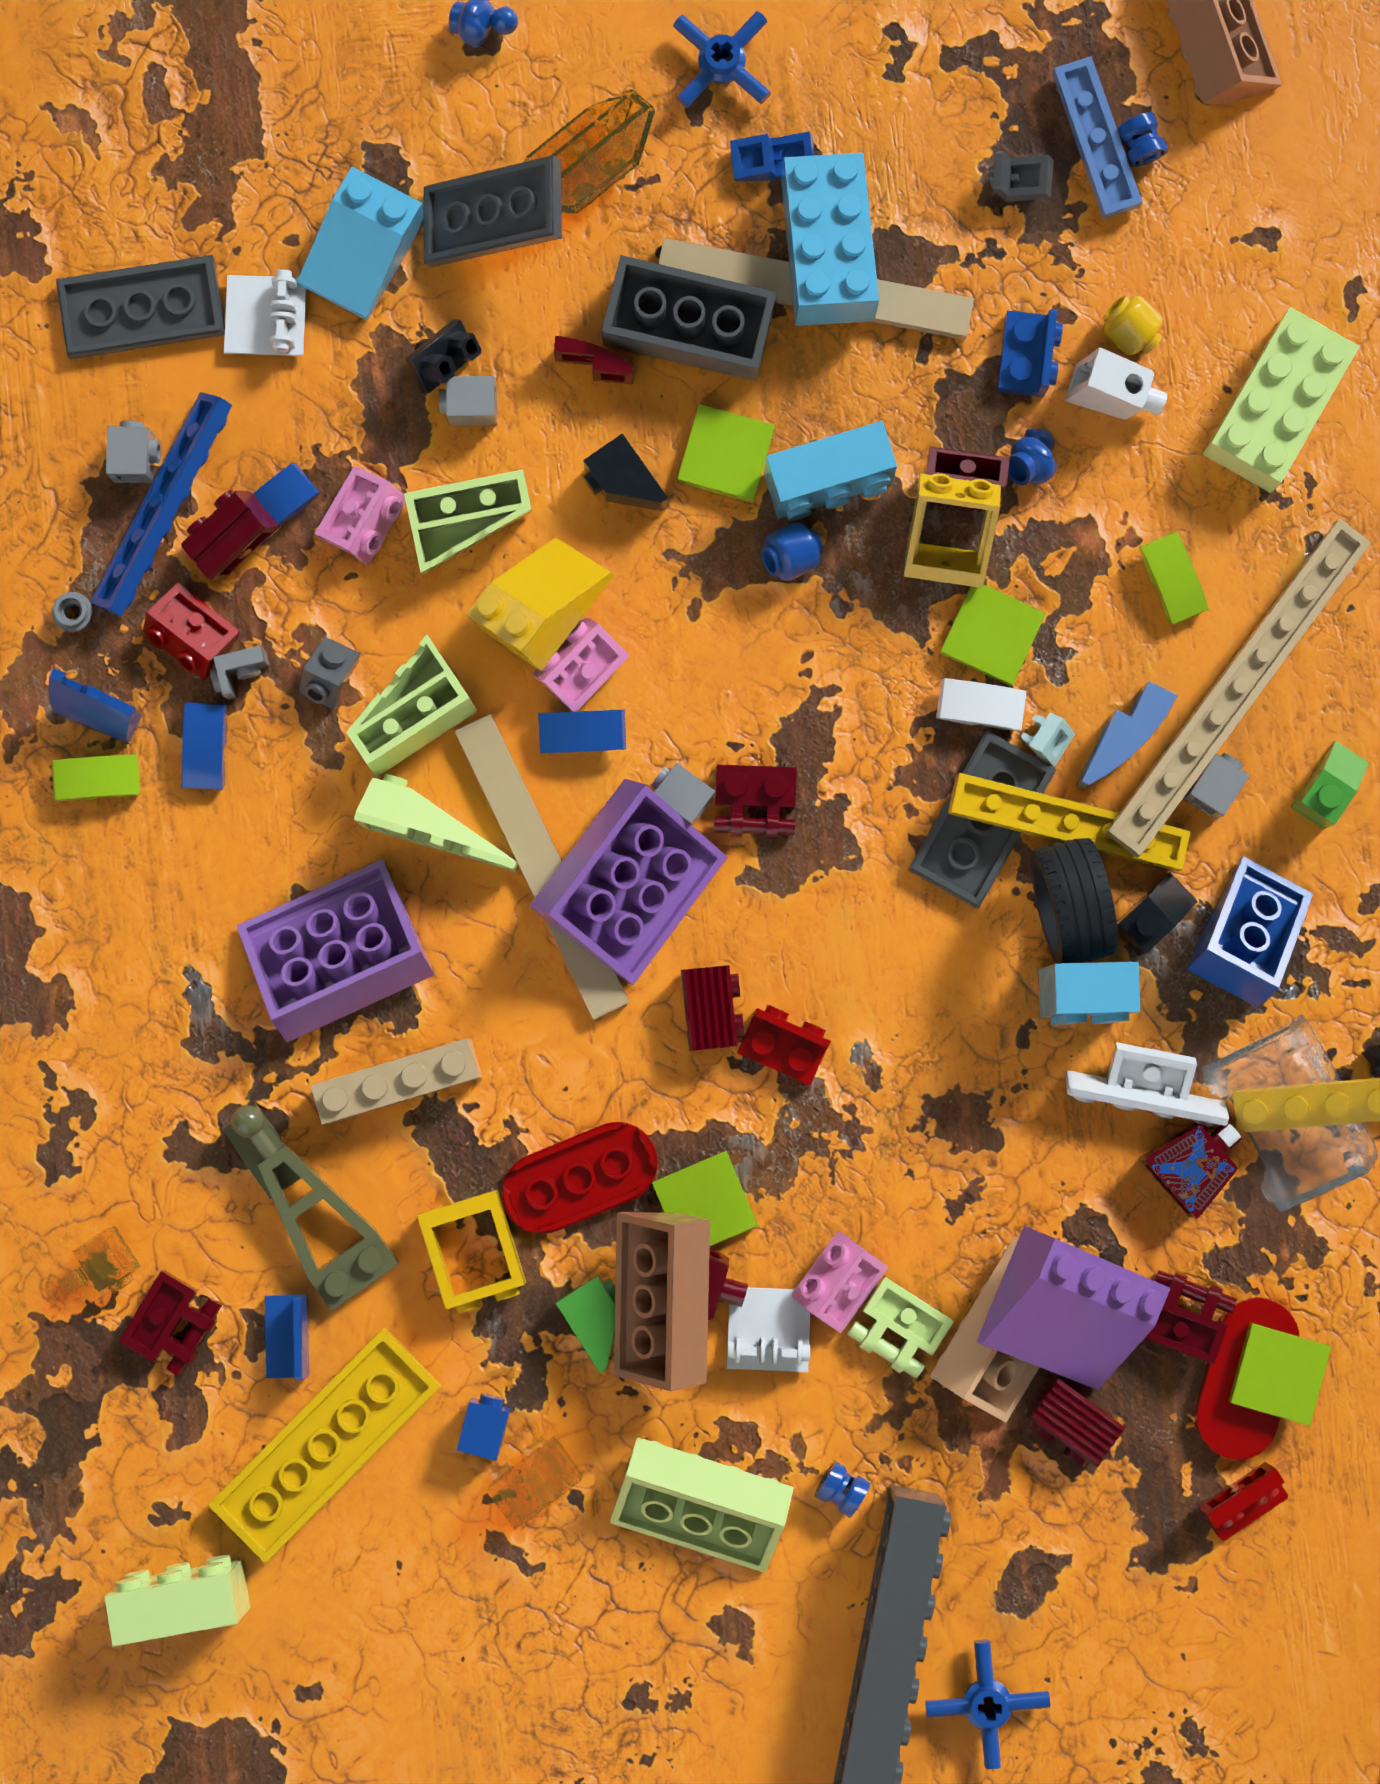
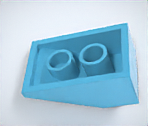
[297,167,424,320]

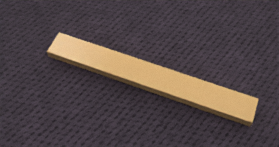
[658,238,974,340]
[455,714,630,1020]

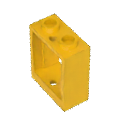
[904,473,1001,588]
[417,1189,526,1314]

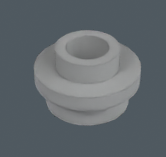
[52,592,93,632]

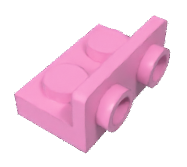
[314,465,406,565]
[532,617,630,712]
[792,1232,889,1333]

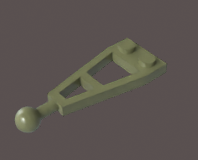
[231,1105,399,1311]

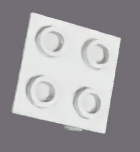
[224,270,306,356]
[727,1287,810,1372]

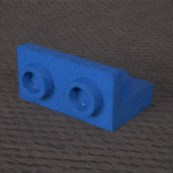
[997,309,1063,397]

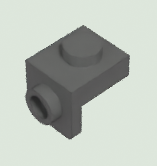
[989,151,1054,202]
[299,636,360,709]

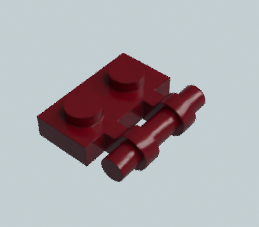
[714,764,797,839]
[118,1270,222,1376]
[1145,1270,1237,1364]

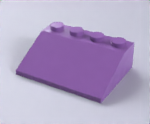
[529,779,727,985]
[237,859,435,1042]
[976,1226,1170,1390]

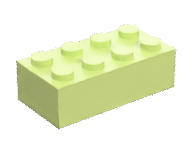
[1203,307,1360,493]

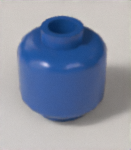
[761,522,823,581]

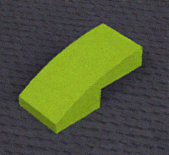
[1139,532,1209,625]
[51,754,140,801]

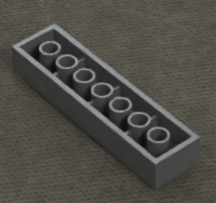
[833,1484,951,1784]

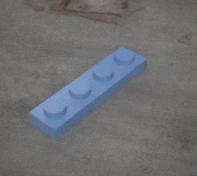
[1052,56,1143,219]

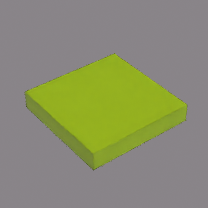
[677,404,775,503]
[939,585,1046,687]
[652,1151,758,1246]
[1228,1322,1332,1426]

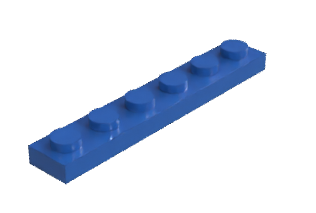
[90,392,232,617]

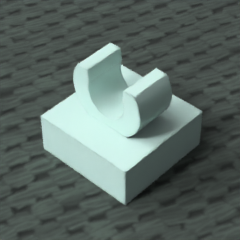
[1021,712,1075,767]

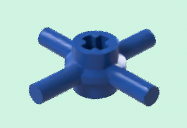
[673,11,771,108]
[925,1640,1050,1769]

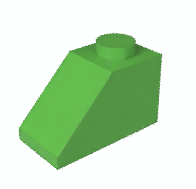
[1290,741,1369,830]
[556,1274,615,1373]

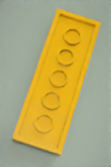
[208,1327,442,1564]

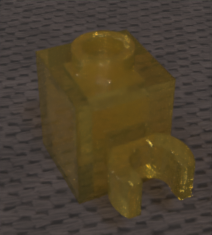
[59,1226,141,1294]

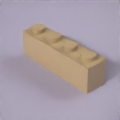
[311,1038,483,1125]

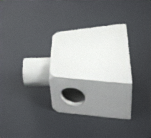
[1064,347,1167,420]

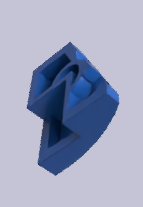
[49,668,142,744]

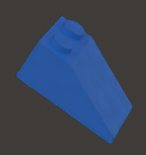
[1187,856,1313,1008]

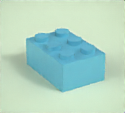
[764,421,897,521]
[1038,962,1140,1025]

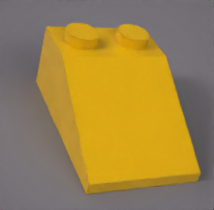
[466,537,614,671]

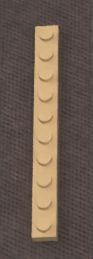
[1105,519,1371,858]

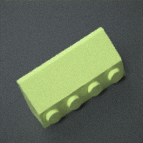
[610,1437,794,1573]

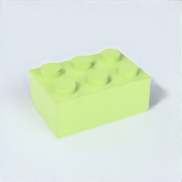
[104,1555,251,1647]

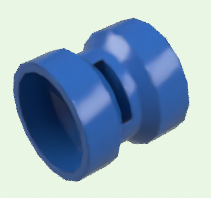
[1117,112,1168,167]
[814,1461,871,1518]

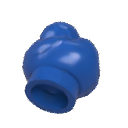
[449,0,518,48]
[1008,429,1057,485]

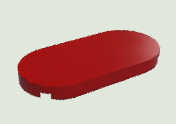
[501,1122,658,1234]
[1194,1297,1300,1460]

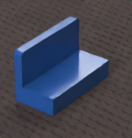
[265,1294,309,1381]

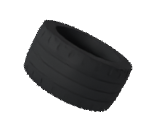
[1030,838,1119,964]

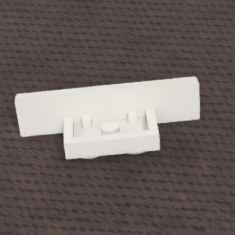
[1065,1042,1229,1126]

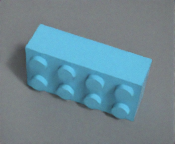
[781,153,879,326]

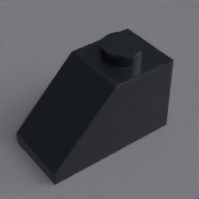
[582,433,669,511]
[1117,872,1198,956]

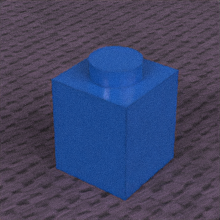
[457,1393,511,1461]

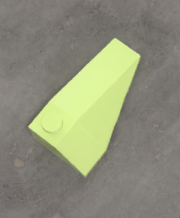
[354,774,519,872]

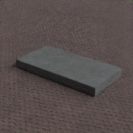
[424,155,562,267]
[56,255,225,360]
[908,731,1057,909]

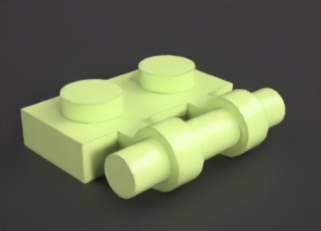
[847,1276,954,1379]

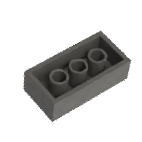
[602,255,777,381]

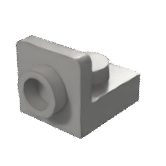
[210,645,270,700]

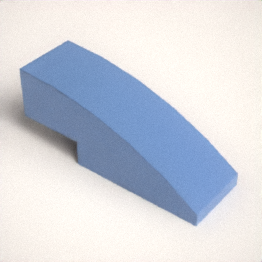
[1076,681,1178,789]

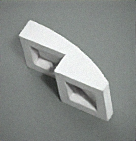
[936,678,1027,731]

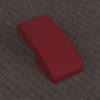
[554,336,633,384]

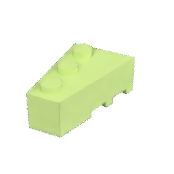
[404,469,532,575]
[346,634,477,777]

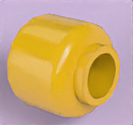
[1103,295,1163,355]

